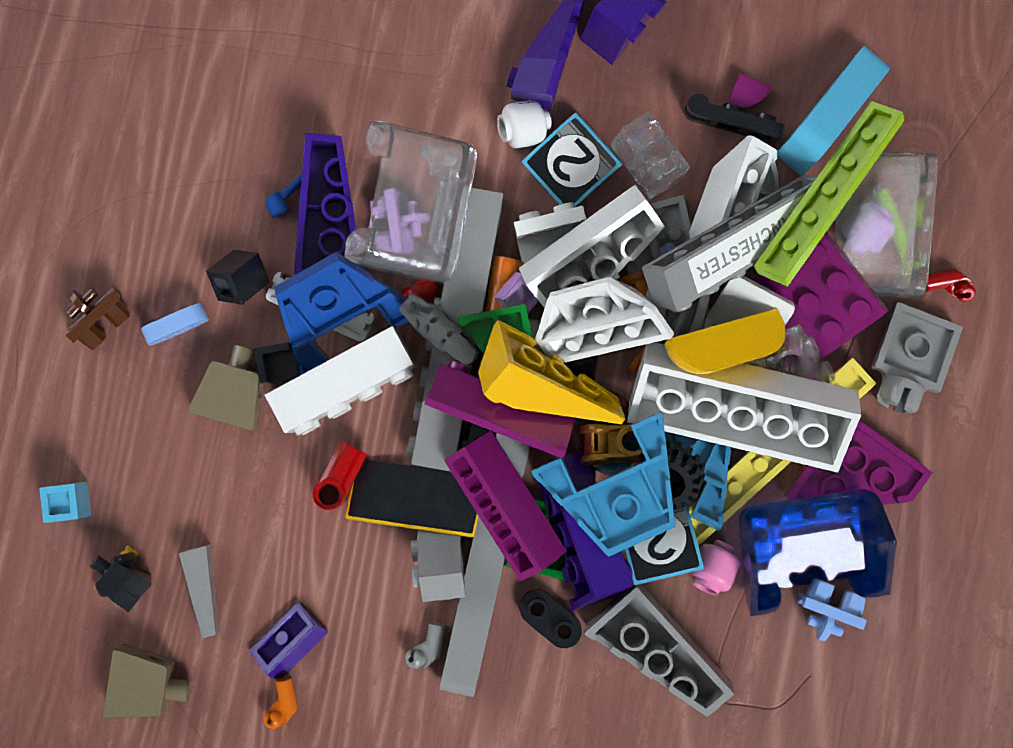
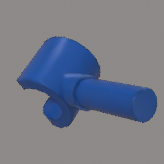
[266,175,302,218]

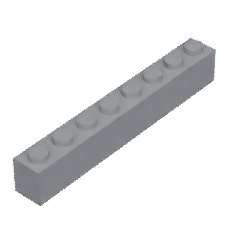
[406,186,504,472]

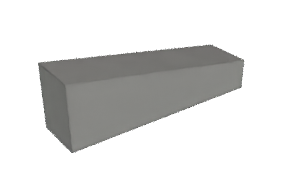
[179,544,220,638]

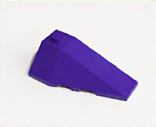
[506,0,585,111]

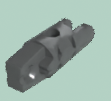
[399,293,479,365]

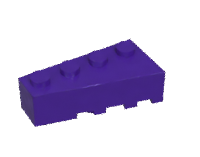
[293,132,363,275]

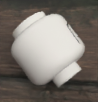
[497,100,551,148]

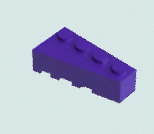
[580,0,667,65]
[539,451,634,611]

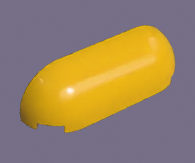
[664,308,785,374]

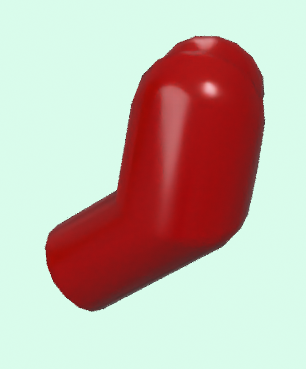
[922,269,976,302]

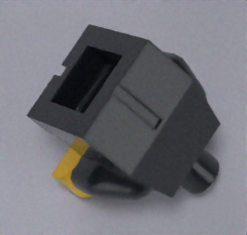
[89,545,151,612]

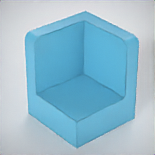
[39,482,91,523]

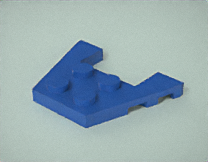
[274,252,409,375]

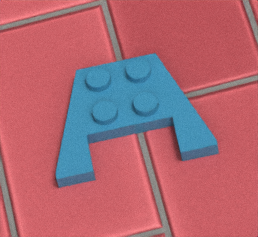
[531,412,675,557]
[595,431,731,531]

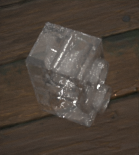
[610,111,691,201]
[760,324,835,384]

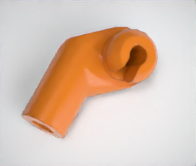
[263,676,297,729]

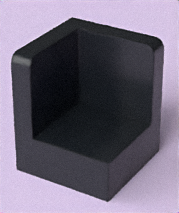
[206,250,269,305]
[254,342,300,384]

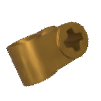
[580,424,644,466]

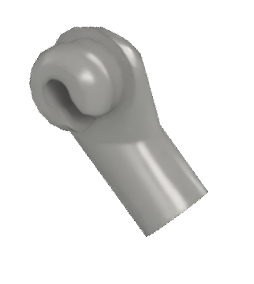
[405,623,446,669]

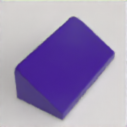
[249,602,328,679]

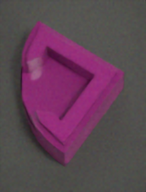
[727,73,772,109]

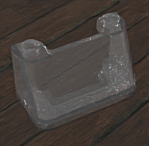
[344,121,477,282]
[834,152,938,300]

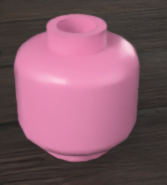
[689,540,741,595]

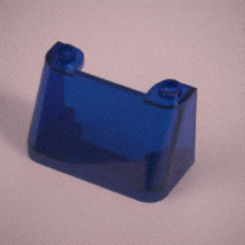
[739,489,897,616]

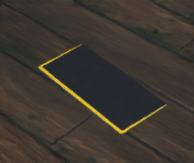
[345,460,478,537]

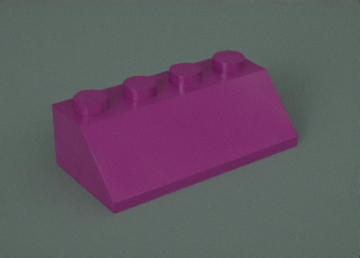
[424,360,575,458]

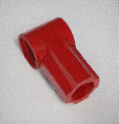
[312,440,368,510]

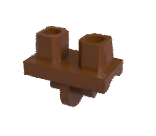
[65,286,130,350]

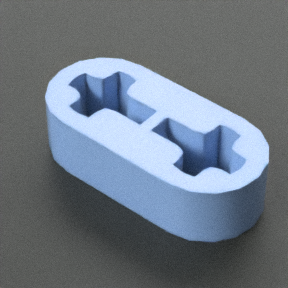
[141,303,209,346]

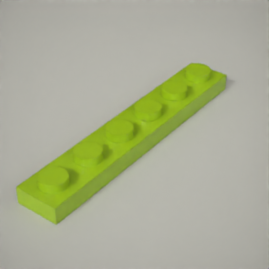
[754,101,905,287]

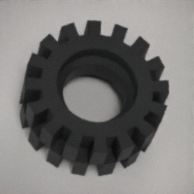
[642,440,705,510]

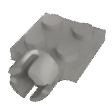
[871,302,963,414]

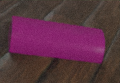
[444,430,567,581]

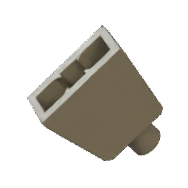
[187,345,264,431]
[102,644,192,718]

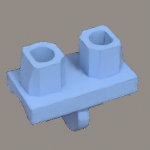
[796,578,867,641]

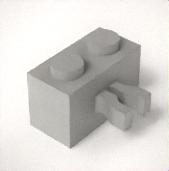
[411,529,466,602]

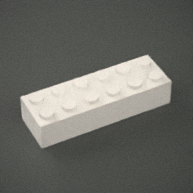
[627,342,861,472]

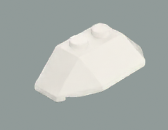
[689,136,779,282]
[535,277,674,363]

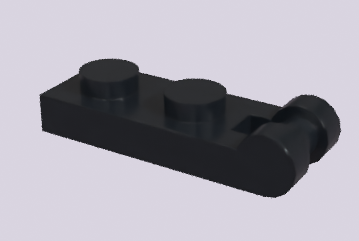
[684,93,785,144]

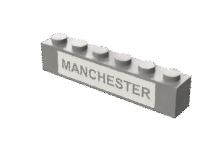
[642,176,817,312]

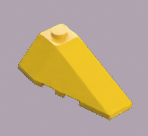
[478,320,626,424]

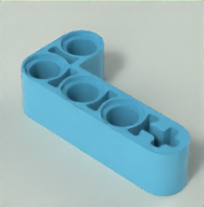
[777,45,891,176]

